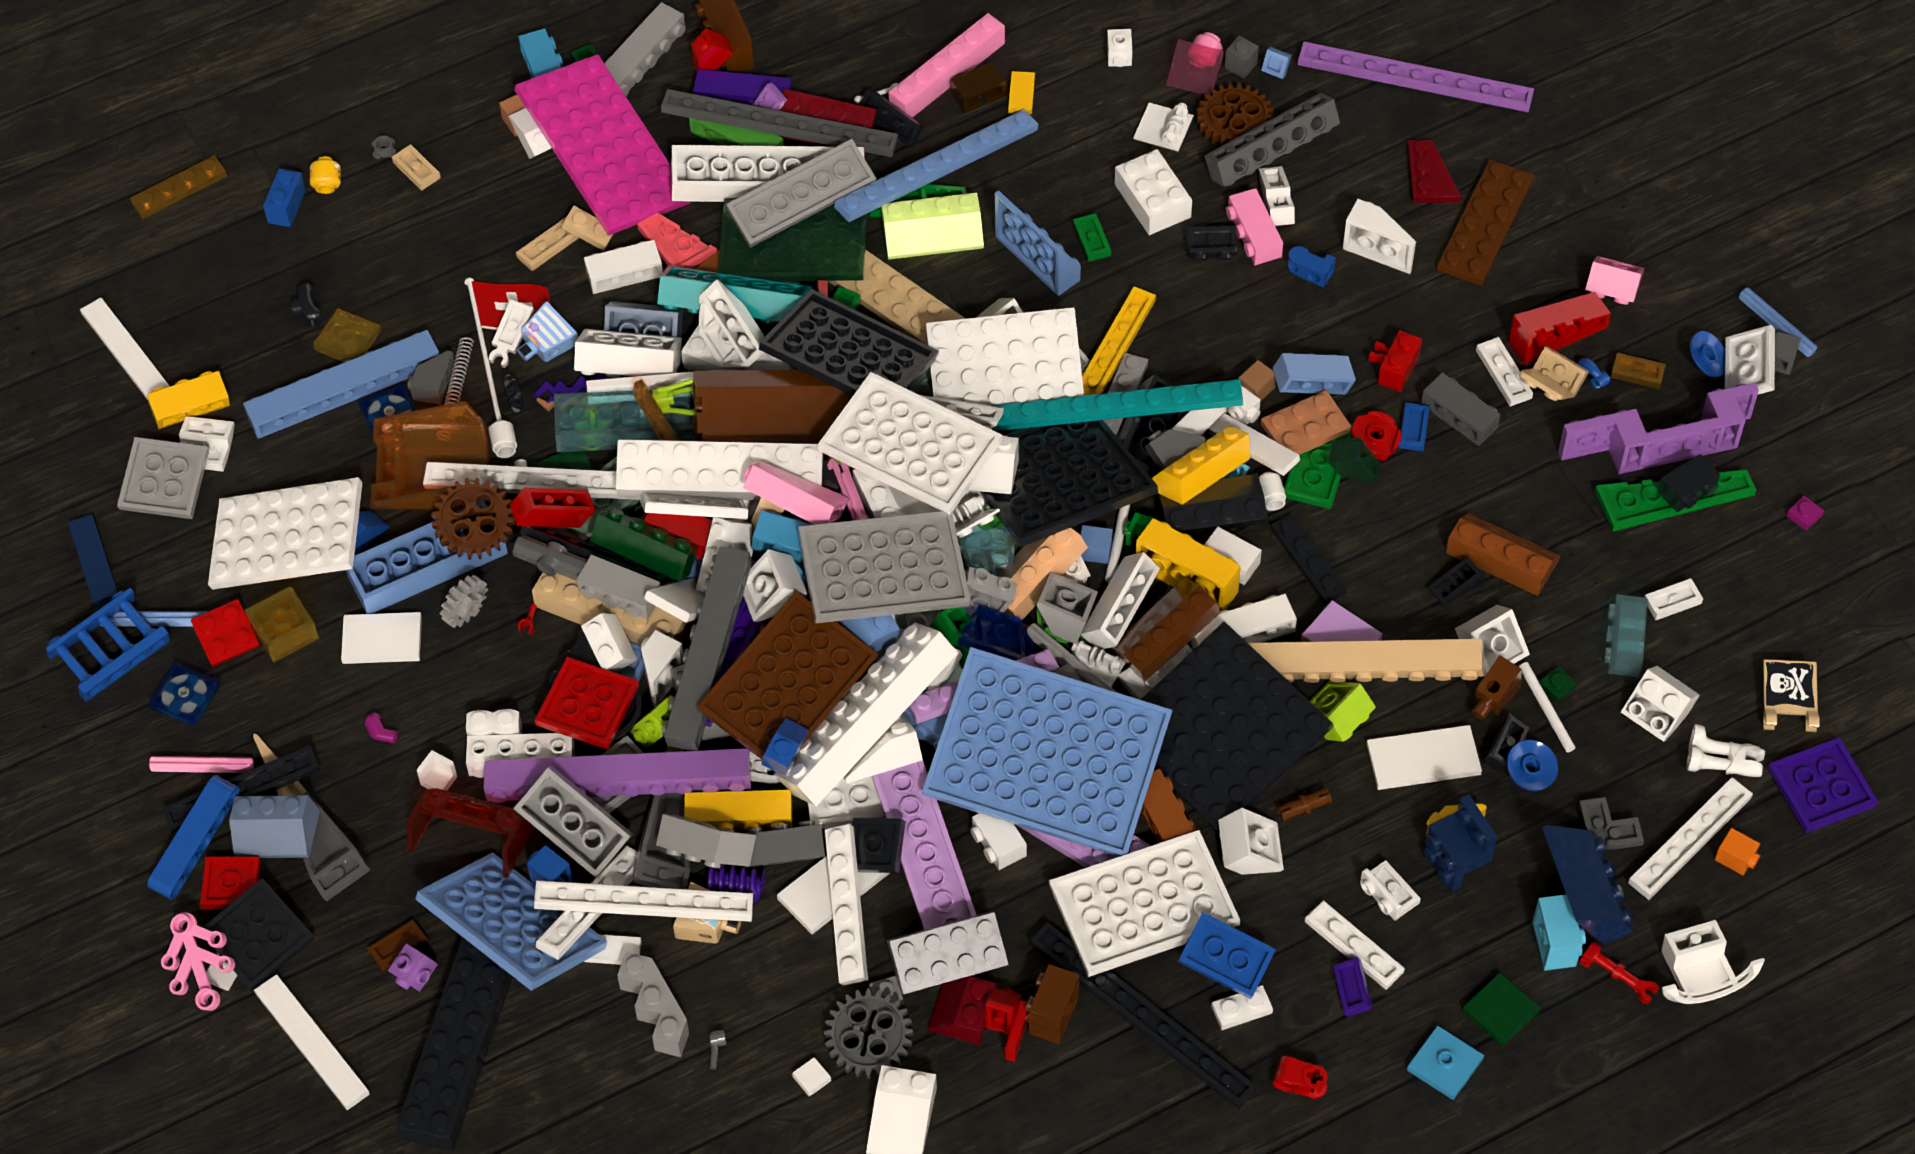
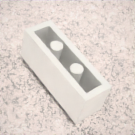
[584,240,663,294]

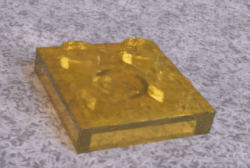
[313,308,381,362]

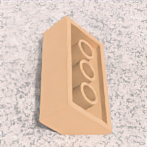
[997,528,1088,622]

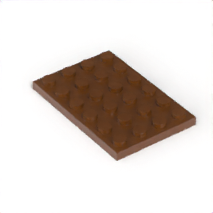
[697,591,878,760]

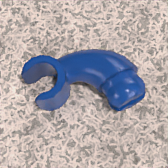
[1576,358,1610,389]

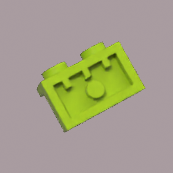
[631,695,672,749]

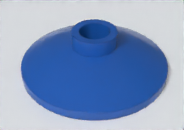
[1690,331,1725,377]
[1506,740,1558,791]

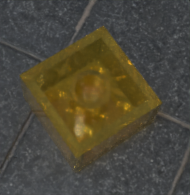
[245,586,319,663]

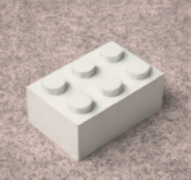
[1115,149,1192,235]

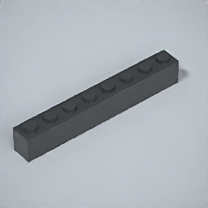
[662,546,752,751]

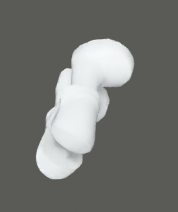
[1686,724,1765,777]

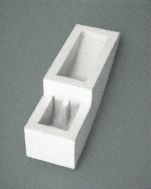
[1259,166,1295,226]

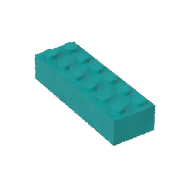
[657,266,812,324]

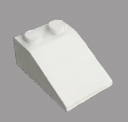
[1343,199,1416,274]
[843,714,923,783]
[866,1065,937,1154]

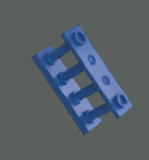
[46,588,170,702]

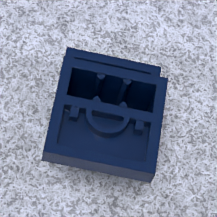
[1424,794,1497,892]

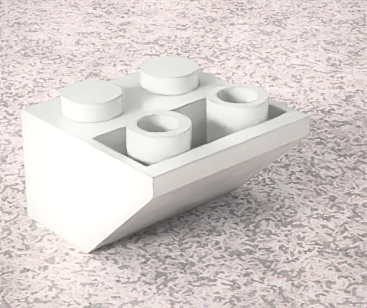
[1621,666,1700,742]

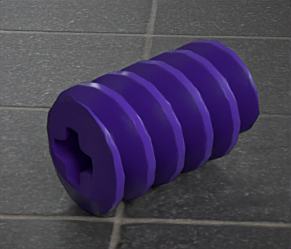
[708,864,766,903]

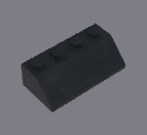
[1158,474,1268,535]

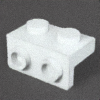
[1360,860,1421,920]

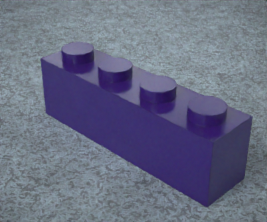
[693,69,792,105]

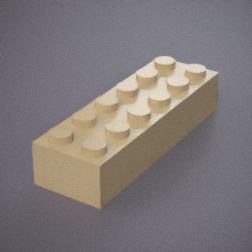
[532,573,695,645]

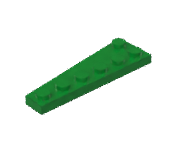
[1595,470,1756,531]

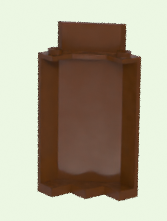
[692,370,853,461]

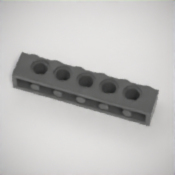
[1205,93,1340,187]

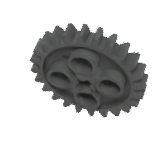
[824,988,914,1079]

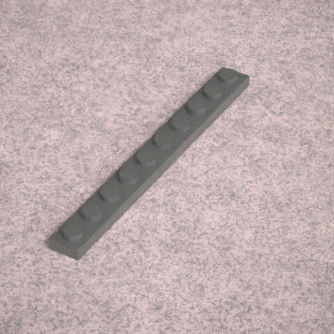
[661,89,898,157]

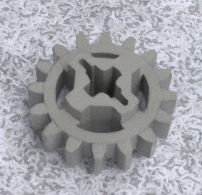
[440,575,488,628]

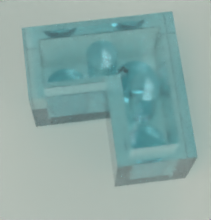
[958,526,1014,576]

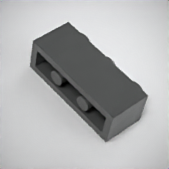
[1421,372,1501,446]
[745,820,825,868]

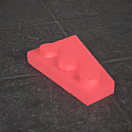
[637,213,717,269]

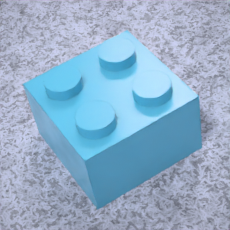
[1532,895,1586,971]

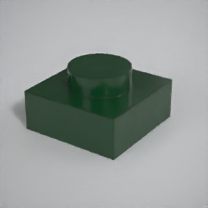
[570,43,597,63]
[1539,666,1577,703]

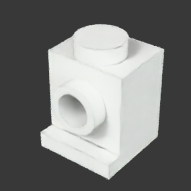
[1223,386,1260,425]

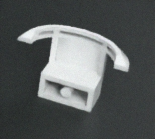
[1661,920,1765,1004]

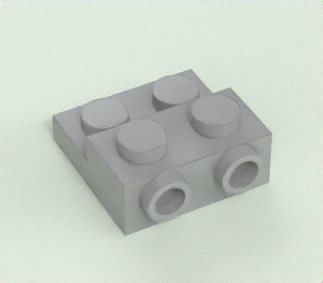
[963,567,1017,624]

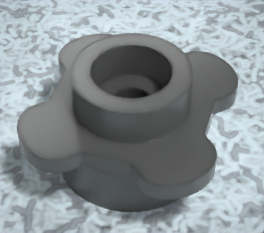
[372,136,396,159]

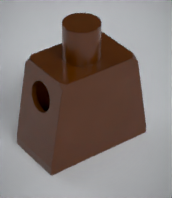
[1471,655,1522,720]

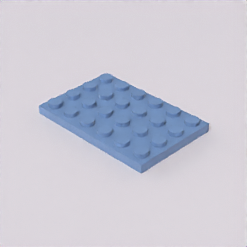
[415,853,607,991]

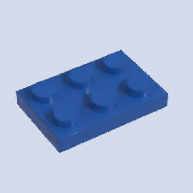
[1178,912,1276,999]

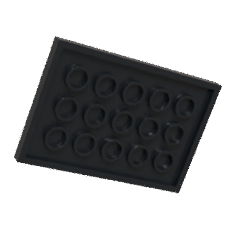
[759,289,939,396]

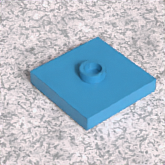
[1407,1026,1484,1100]

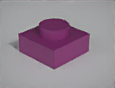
[1787,496,1824,531]

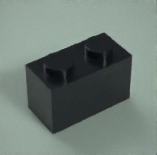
[1658,454,1720,513]

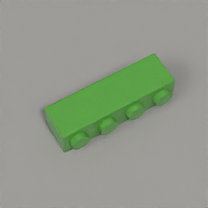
[689,118,784,146]

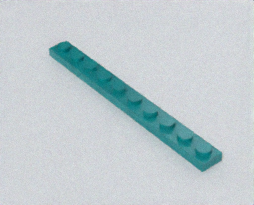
[991,379,1243,431]

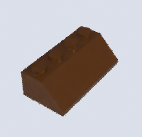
[694,0,754,73]
[1110,578,1220,682]

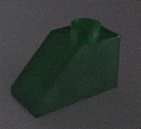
[1328,437,1380,485]

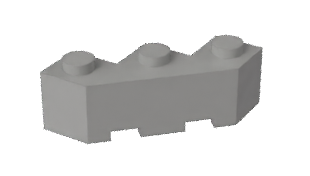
[617,952,689,1057]

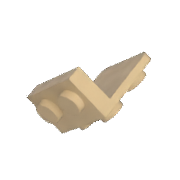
[1519,346,1589,401]

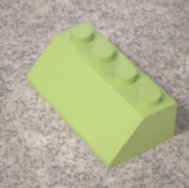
[882,193,984,259]

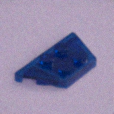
[957,604,1036,661]

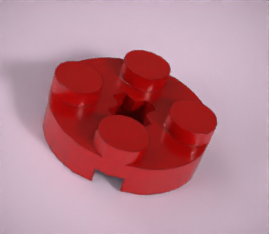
[1350,411,1401,461]

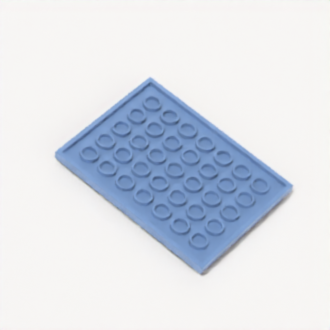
[922,647,1172,857]

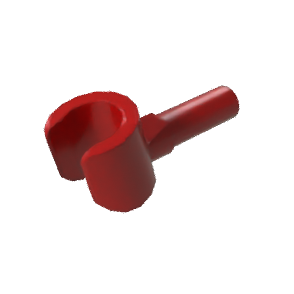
[518,604,537,636]

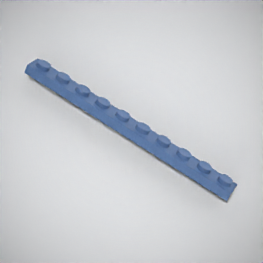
[834,110,1038,222]

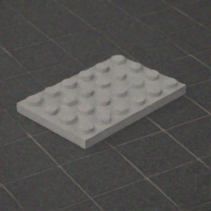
[798,511,971,624]

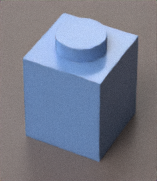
[1081,525,1113,564]

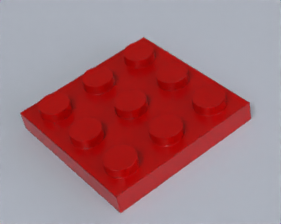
[535,657,639,750]

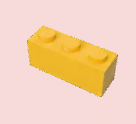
[147,371,230,429]

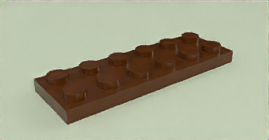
[1437,159,1534,286]

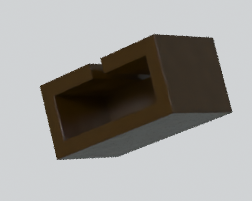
[951,62,1006,113]

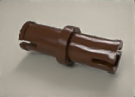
[1277,787,1332,822]

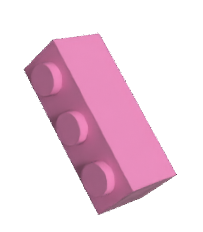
[1226,188,1283,265]

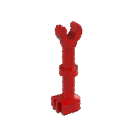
[1579,941,1659,1004]

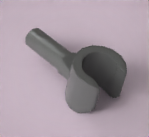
[710,1030,726,1070]

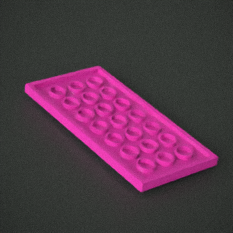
[515,54,691,236]

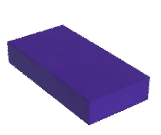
[1333,956,1373,1017]

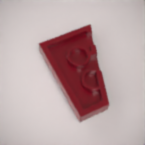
[1408,140,1461,203]

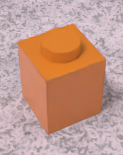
[1715,828,1761,876]

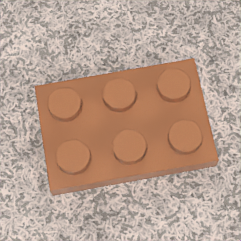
[1261,390,1351,455]

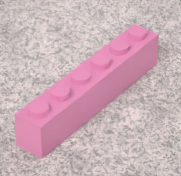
[889,13,1005,118]

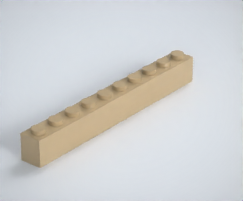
[1248,639,1484,683]

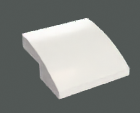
[179,416,235,472]

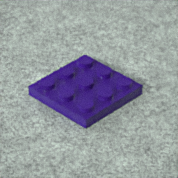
[1768,737,1878,833]

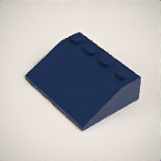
[1542,825,1634,945]

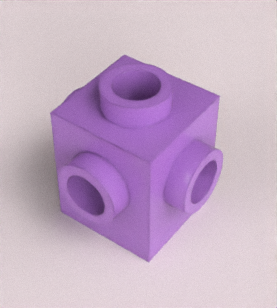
[388,944,438,992]

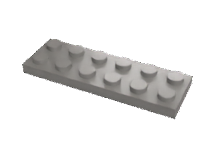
[726,139,876,247]

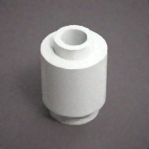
[1259,472,1286,511]

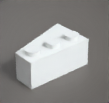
[696,517,753,605]

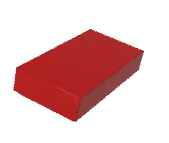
[1005,1000,1028,1062]

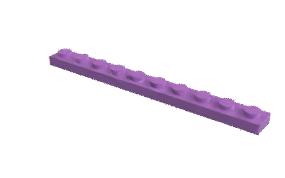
[1298,42,1534,112]

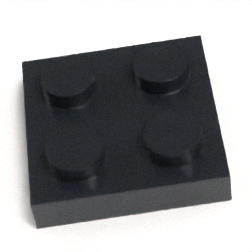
[852,818,906,873]

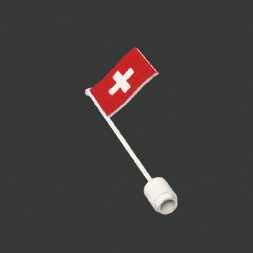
[465,277,551,458]

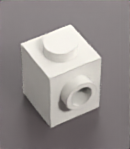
[1107,29,1132,67]

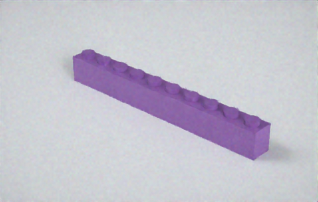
[484,749,751,803]

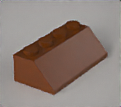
[1446,513,1560,596]

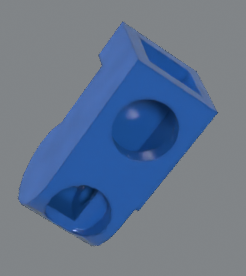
[1287,246,1336,288]

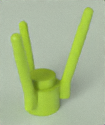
[652,378,694,416]

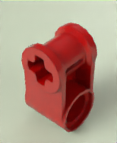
[1272,1056,1328,1099]

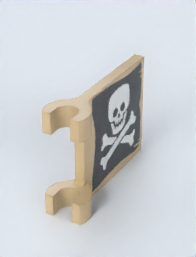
[1763,660,1819,732]

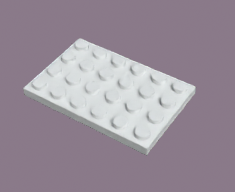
[926,308,1084,406]
[817,372,1002,515]
[208,477,362,590]
[1049,830,1240,977]

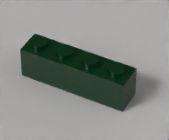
[590,507,698,582]

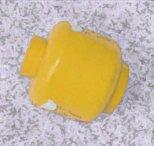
[310,156,341,194]

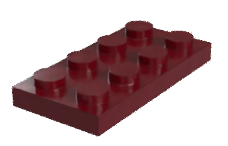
[779,89,877,157]

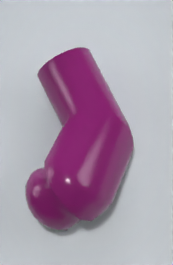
[365,713,398,744]

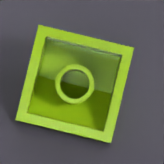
[1310,681,1376,742]

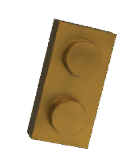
[1611,353,1666,389]

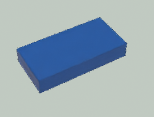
[1399,402,1430,451]

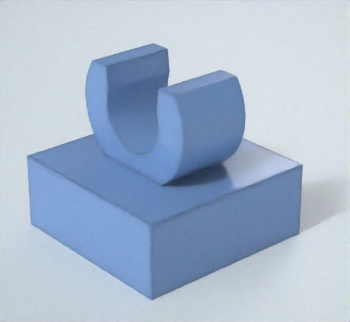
[1261,47,1292,79]

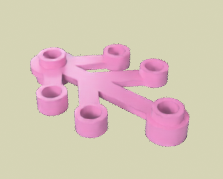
[161,912,235,1011]

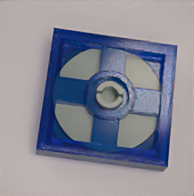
[358,384,422,443]
[148,663,221,727]

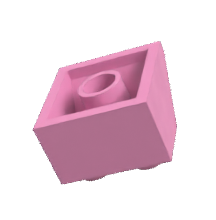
[1585,256,1644,305]

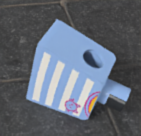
[517,302,578,362]

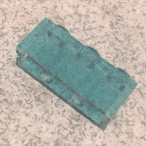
[1604,594,1648,677]

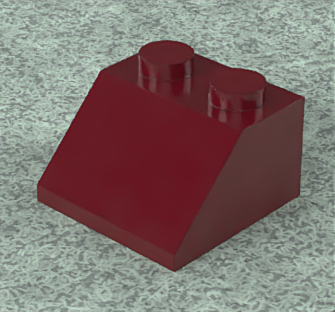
[928,976,996,1045]

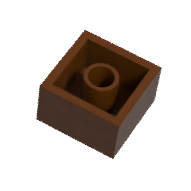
[1026,964,1080,1045]

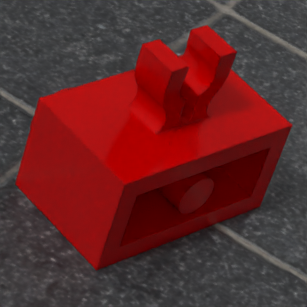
[1369,330,1422,392]

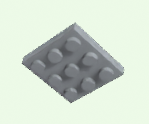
[117,437,209,519]

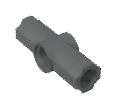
[512,535,588,581]

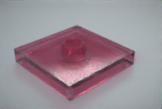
[1166,39,1224,95]

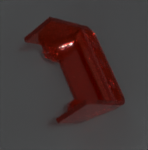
[406,788,533,878]

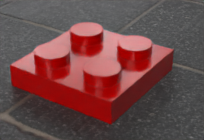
[190,599,260,668]
[200,857,261,909]

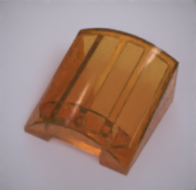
[370,401,489,510]

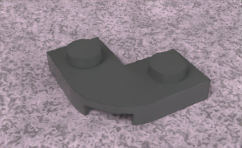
[1579,797,1644,849]

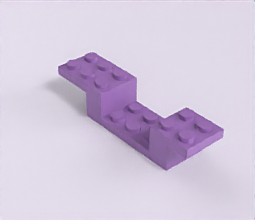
[1558,383,1759,474]

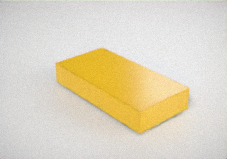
[1008,71,1035,114]

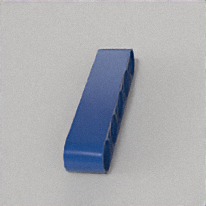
[147,775,240,900]

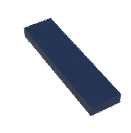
[68,514,118,607]

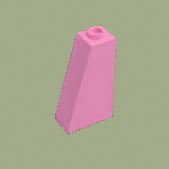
[743,461,849,525]

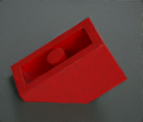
[691,28,733,74]
[986,988,1021,1034]

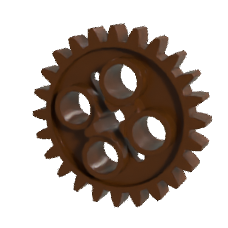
[1197,83,1274,147]
[431,478,515,560]

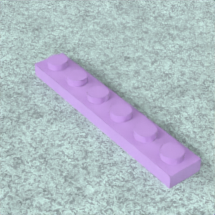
[908,649,1060,724]

